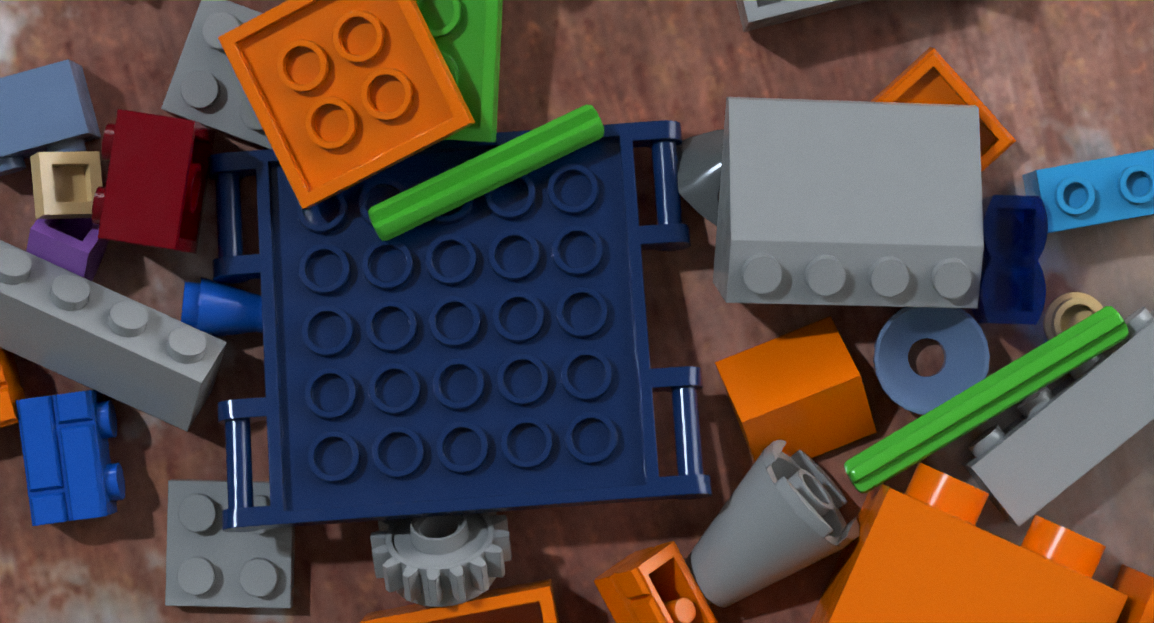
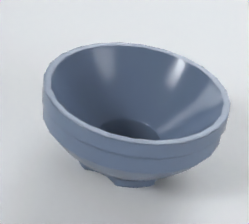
[873,307,990,415]

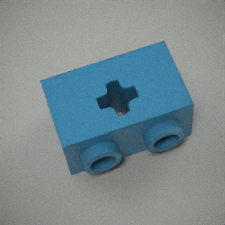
[1022,149,1154,236]

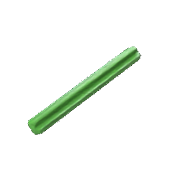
[844,306,1129,494]

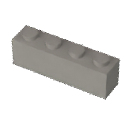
[0,240,227,432]
[962,306,1154,527]

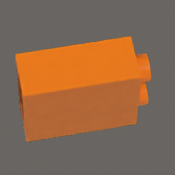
[810,462,1128,623]

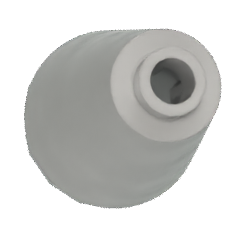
[685,439,860,608]

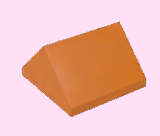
[714,316,877,463]

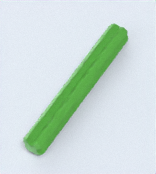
[368,104,604,241]

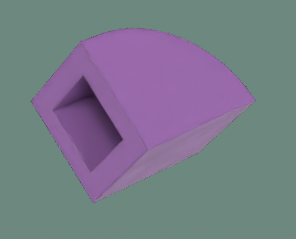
[26,218,109,281]

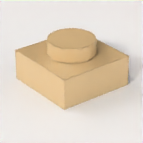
[30,151,103,219]

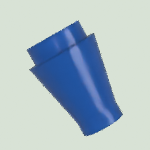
[181,277,263,337]

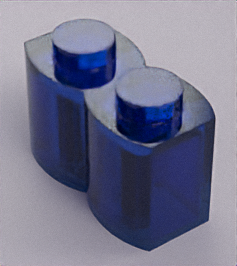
[971,195,1048,325]

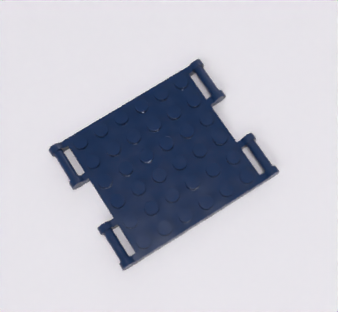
[208,120,712,532]

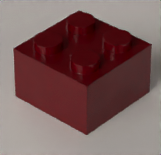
[92,109,215,254]

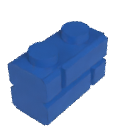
[16,390,125,526]

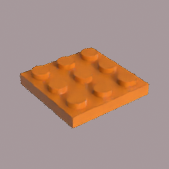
[218,0,476,209]

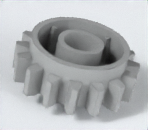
[370,512,512,607]

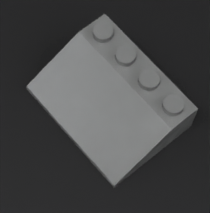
[713,97,984,308]

